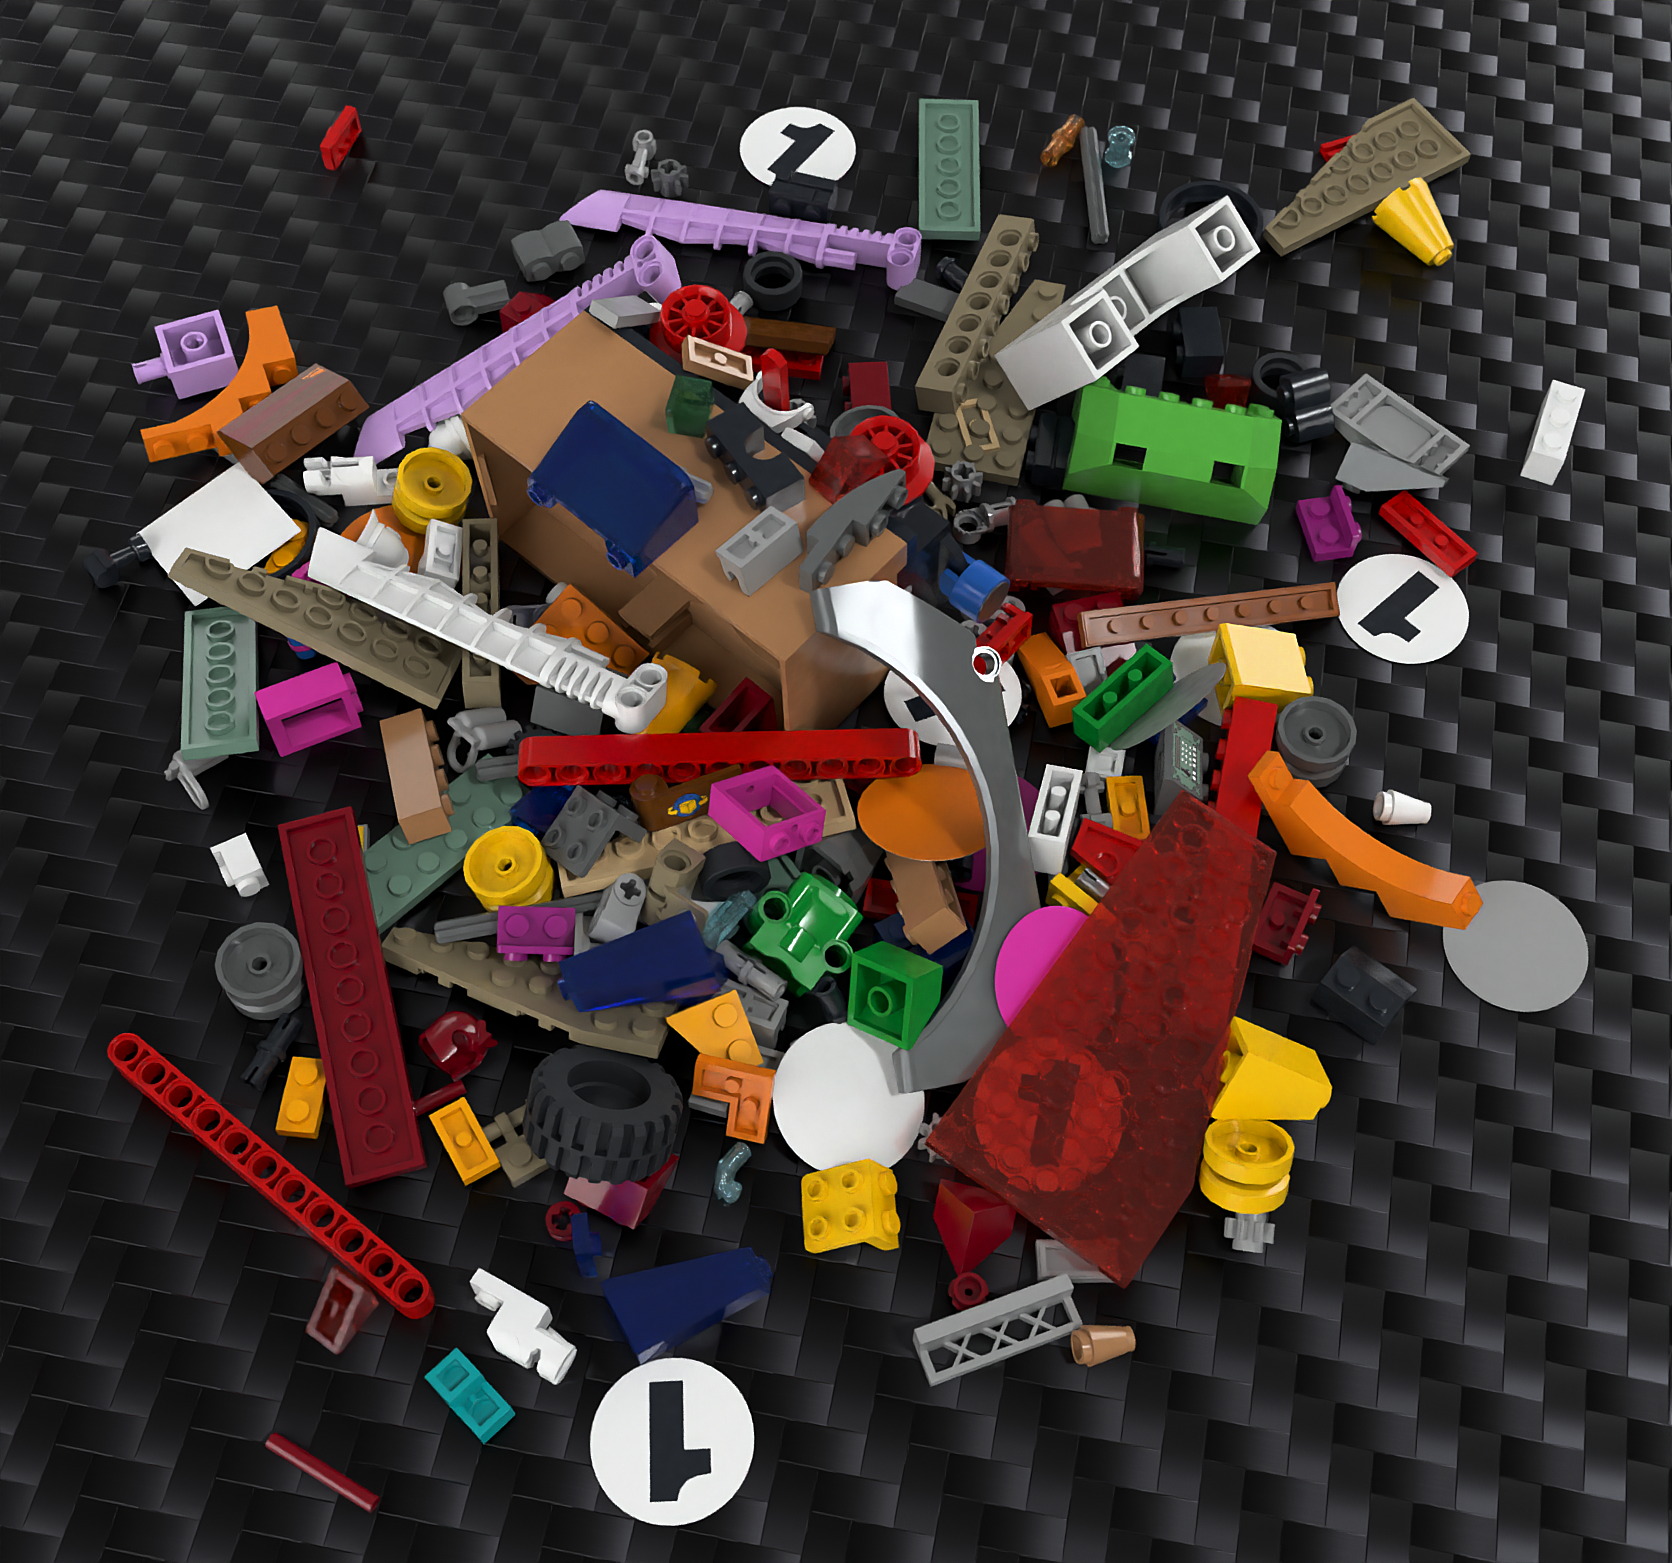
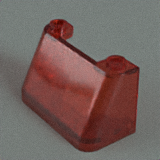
[1003,499,1145,600]

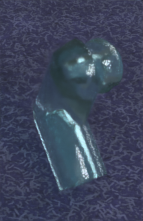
[714,1142,751,1203]

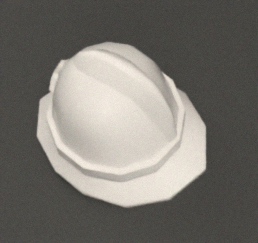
[428,414,473,461]
[356,509,409,569]

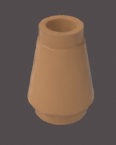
[1071,1325,1135,1367]

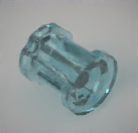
[1105,126,1135,168]

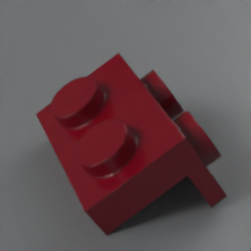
[1245,882,1322,966]

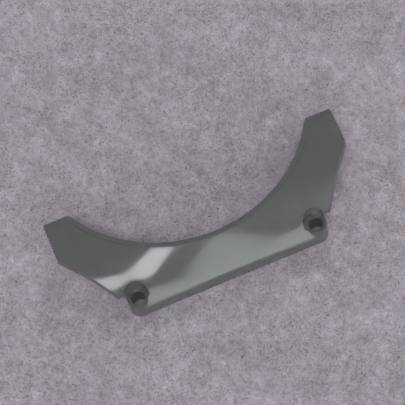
[809,580,1041,1093]

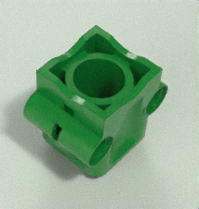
[740,872,863,999]

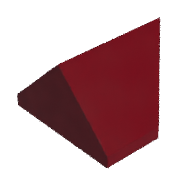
[699,676,778,733]
[933,1179,1019,1276]

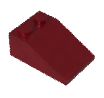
[1048,591,1136,677]

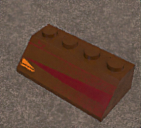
[216,364,369,486]

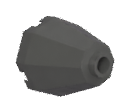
[794,824,885,904]

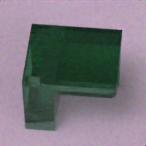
[665,375,714,438]

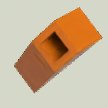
[1016,632,1087,728]

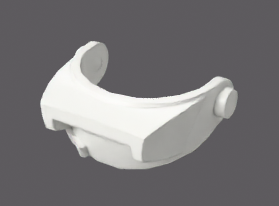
[739,370,814,433]

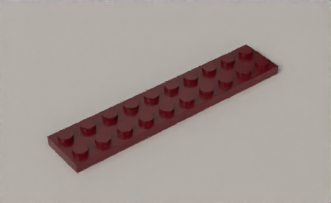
[278,806,427,1189]

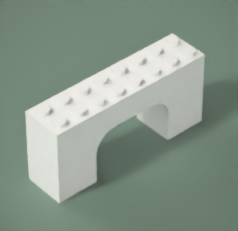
[994,195,1260,411]

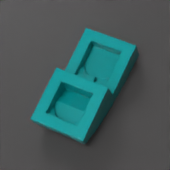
[425,1348,516,1444]

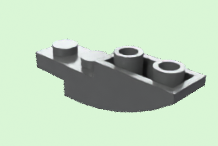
[799,469,908,593]

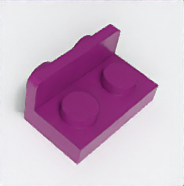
[1295,485,1361,562]
[496,905,575,962]

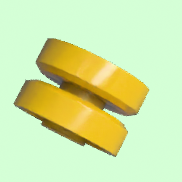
[391,447,472,535]
[463,826,558,912]
[1199,1119,1295,1214]

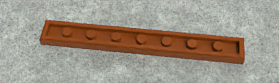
[1077,582,1340,648]

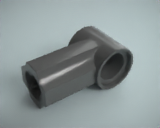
[443,280,510,326]

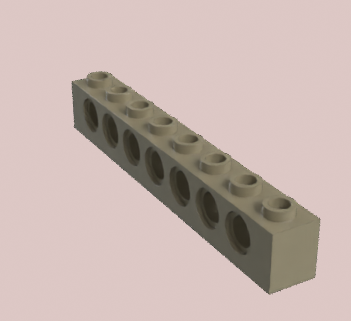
[915,214,1039,415]

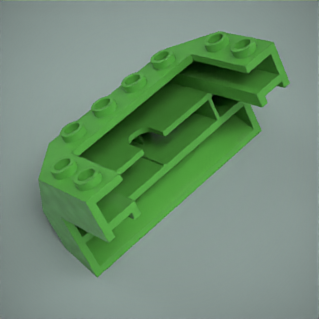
[1062,376,1282,525]

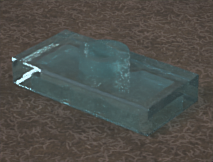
[687,890,757,957]

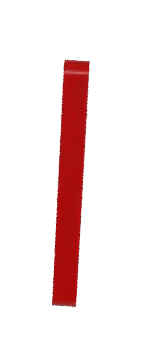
[518,728,922,786]
[107,1033,435,1319]

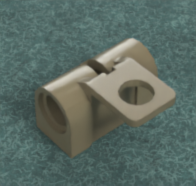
[640,838,709,940]

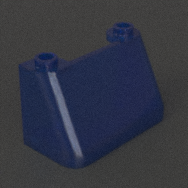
[527,400,699,578]

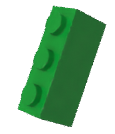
[1072,643,1173,753]

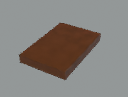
[743,316,836,355]

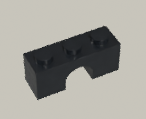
[704,402,805,513]

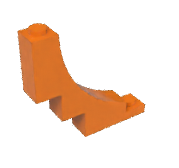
[1248,751,1483,930]

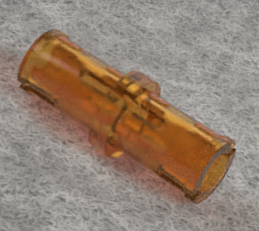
[1040,114,1085,167]

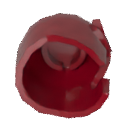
[419,1011,498,1083]

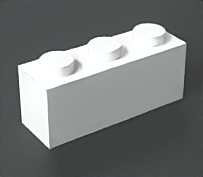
[1520,380,1585,485]
[1028,764,1083,875]

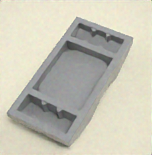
[1331,374,1470,475]

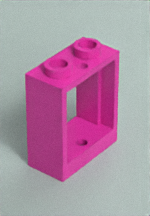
[254,662,364,757]
[708,765,826,862]

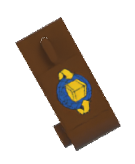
[629,763,742,832]

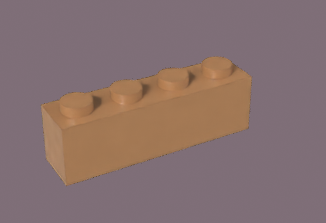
[380,708,455,844]
[884,850,967,954]

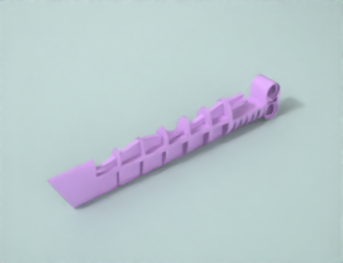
[560,190,921,290]
[354,234,681,464]

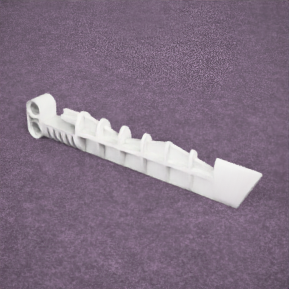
[308,527,667,734]

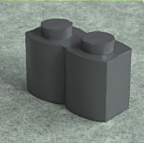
[511,220,585,282]

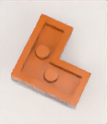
[692,1053,776,1144]

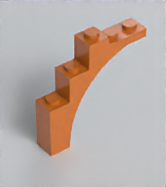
[140,305,298,462]

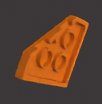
[512,582,650,685]

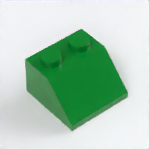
[847,941,943,1051]

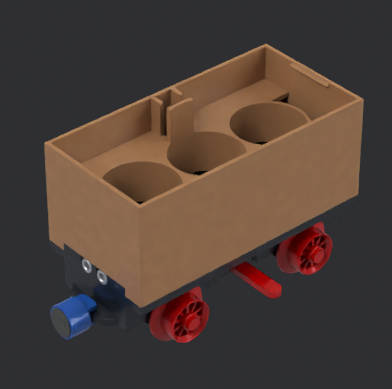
[461,284,1010,731]

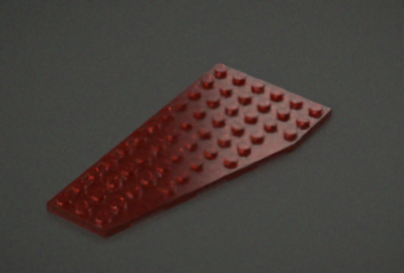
[924,790,1277,1289]

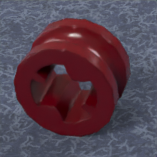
[545,1201,583,1242]

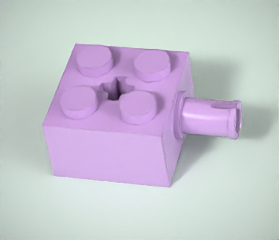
[132,310,239,399]

